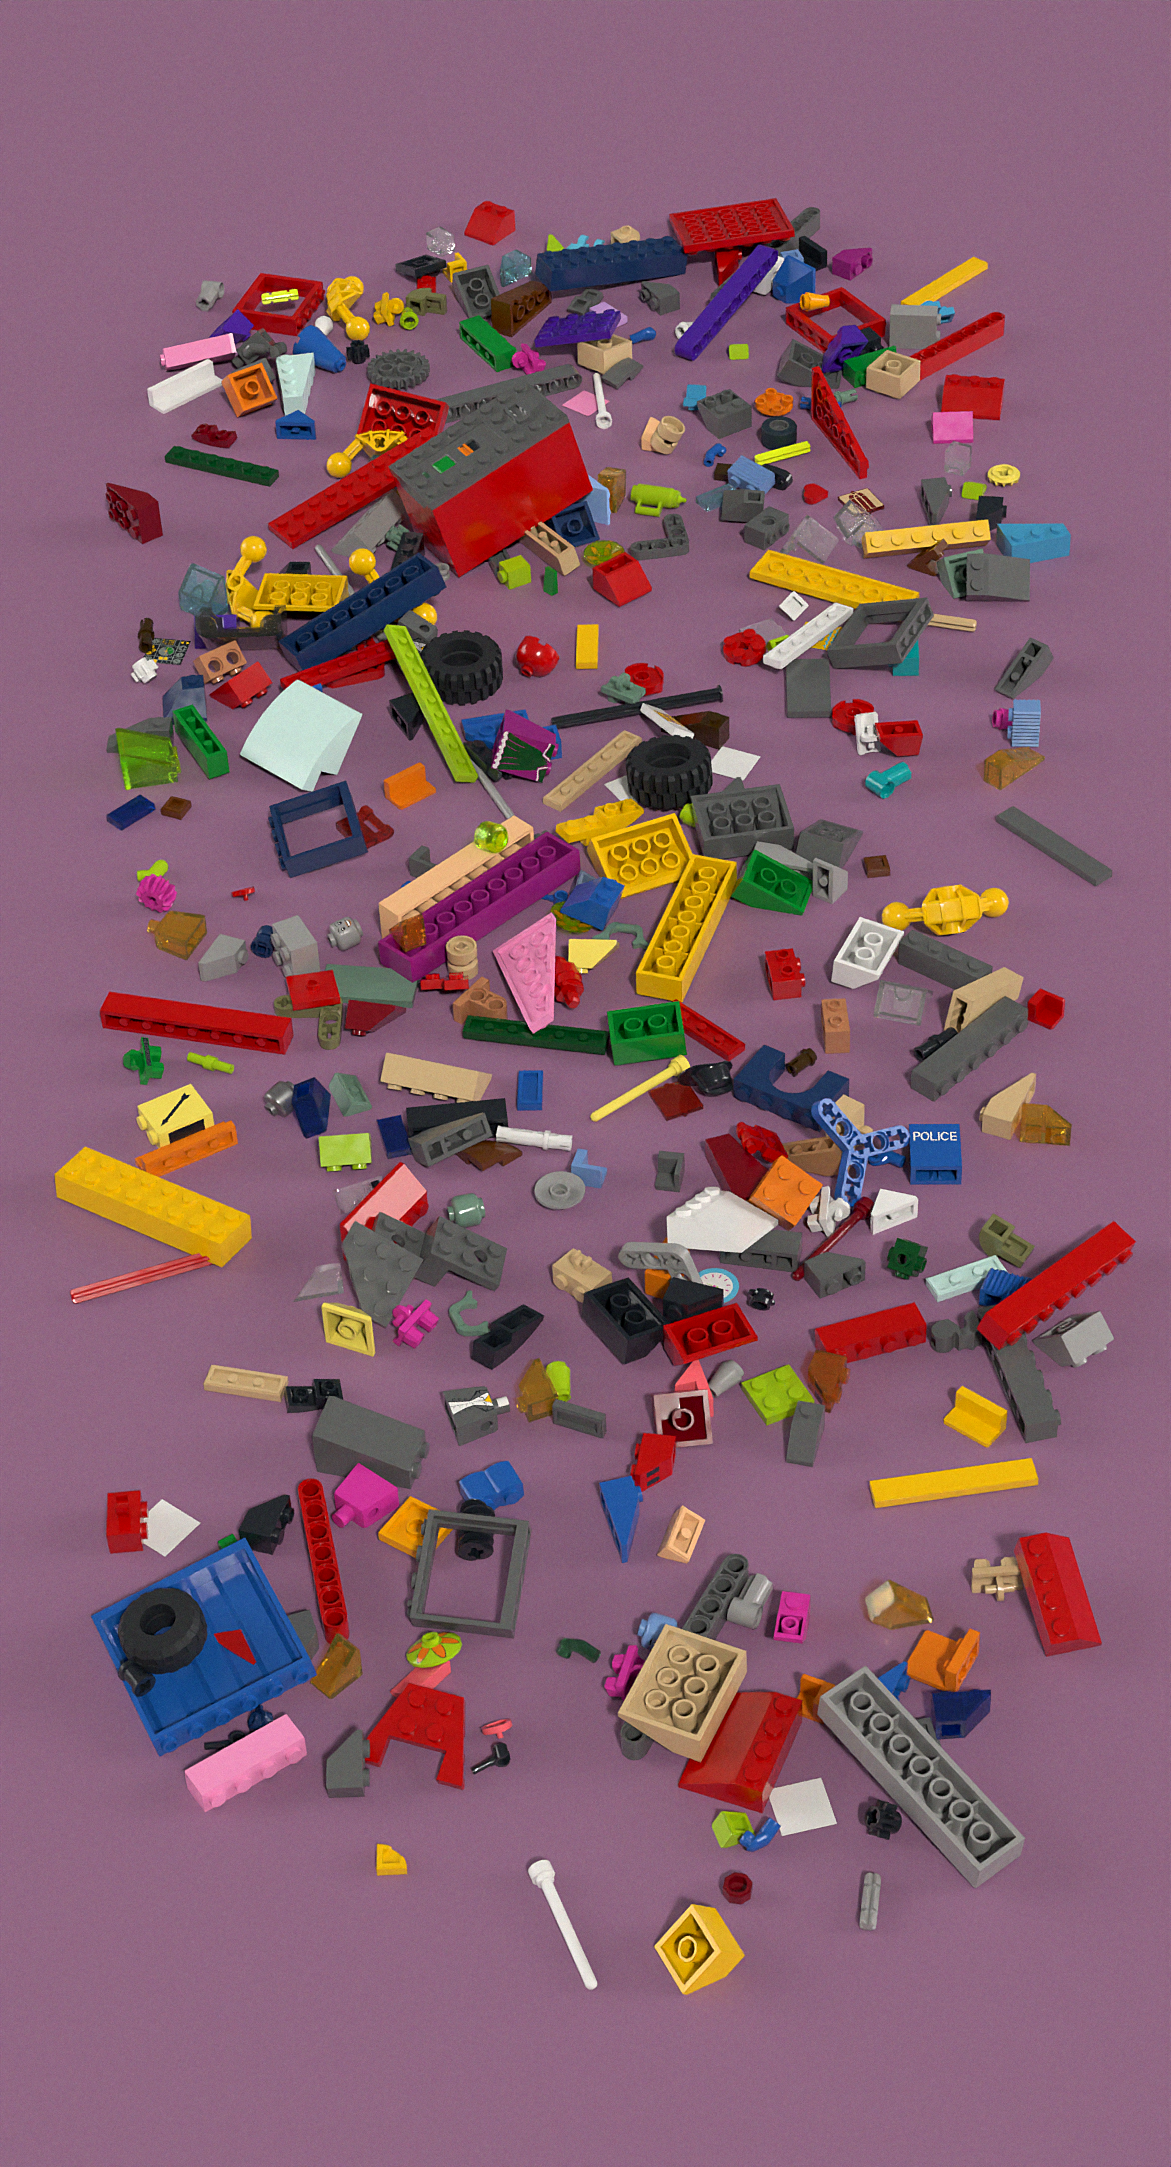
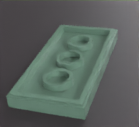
[325,964,420,1008]

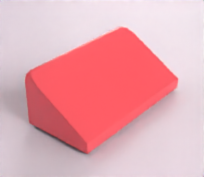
[390,1660,451,1698]

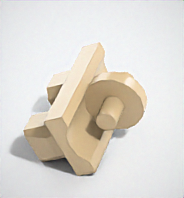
[971,1557,1023,1601]

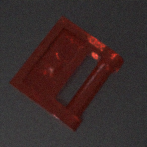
[336,805,394,849]

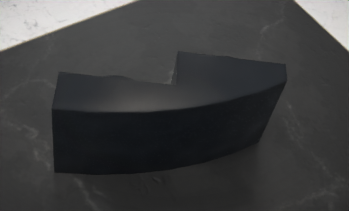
[284,1379,343,1413]

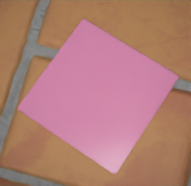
[563,390,610,416]

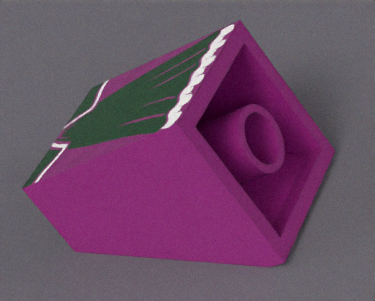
[491,709,559,783]

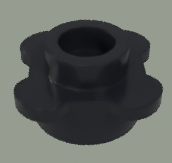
[748,1288,775,1311]

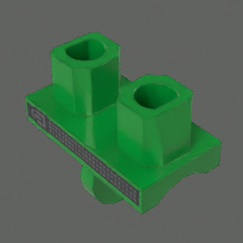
[123,1037,164,1085]

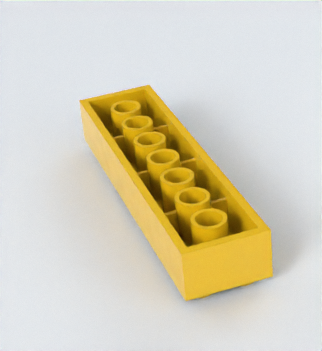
[636,854,737,1002]
[54,1147,252,1267]

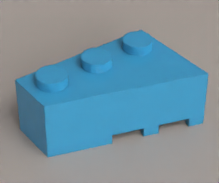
[996,523,1071,563]

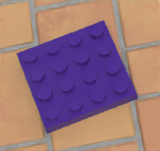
[534,309,621,348]

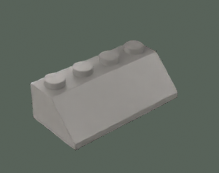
[331,490,406,557]

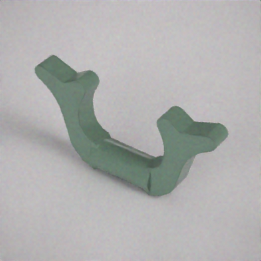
[592,922,649,950]
[449,1290,490,1336]

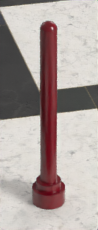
[792,1196,875,1281]

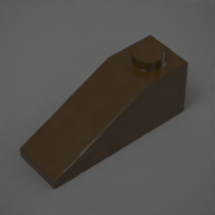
[661,711,730,750]

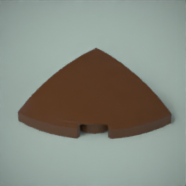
[455,1140,523,1171]

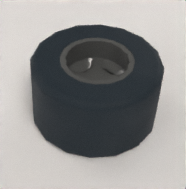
[761,416,797,450]

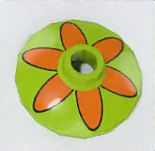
[406,1632,462,1668]

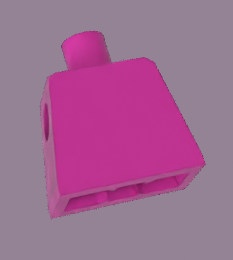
[332,1463,399,1528]

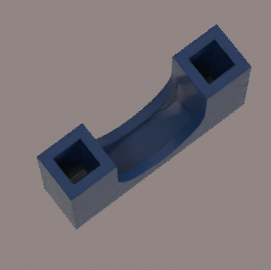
[734,1045,849,1132]

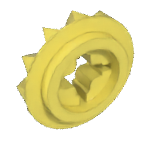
[988,464,1020,486]

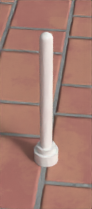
[593,373,612,429]
[528,1860,597,1990]

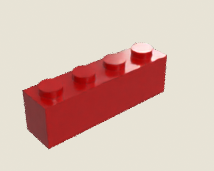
[815,1302,927,1369]

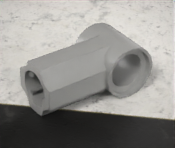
[196,280,224,311]
[727,1573,773,1630]

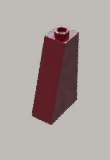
[705,1133,768,1201]

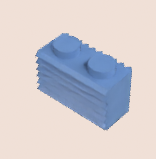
[727,455,775,494]
[1007,699,1041,747]

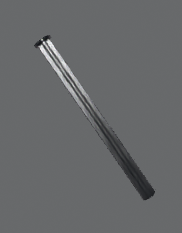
[551,685,723,729]

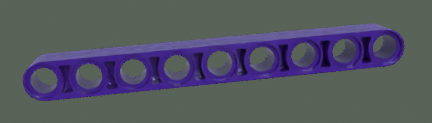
[675,245,778,361]

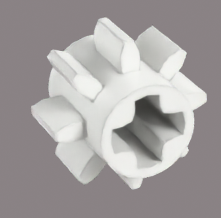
[131,657,159,684]

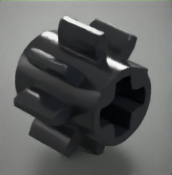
[346,340,370,364]
[864,1800,902,1840]

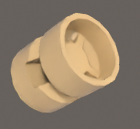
[650,416,685,454]
[446,936,479,980]

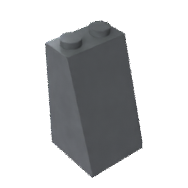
[312,1396,430,1489]

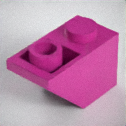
[774,1591,811,1644]

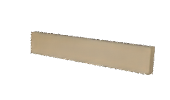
[543,730,642,812]

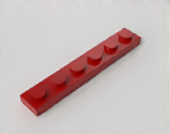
[280,639,396,690]

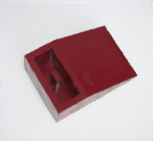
[105,483,163,544]

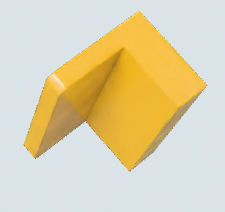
[944,1386,1007,1447]

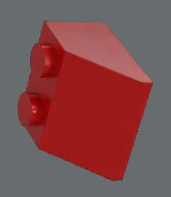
[464,201,516,246]
[209,661,273,709]

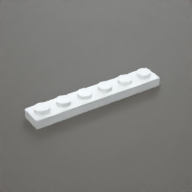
[763,602,853,669]

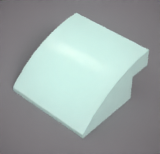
[240,680,362,792]

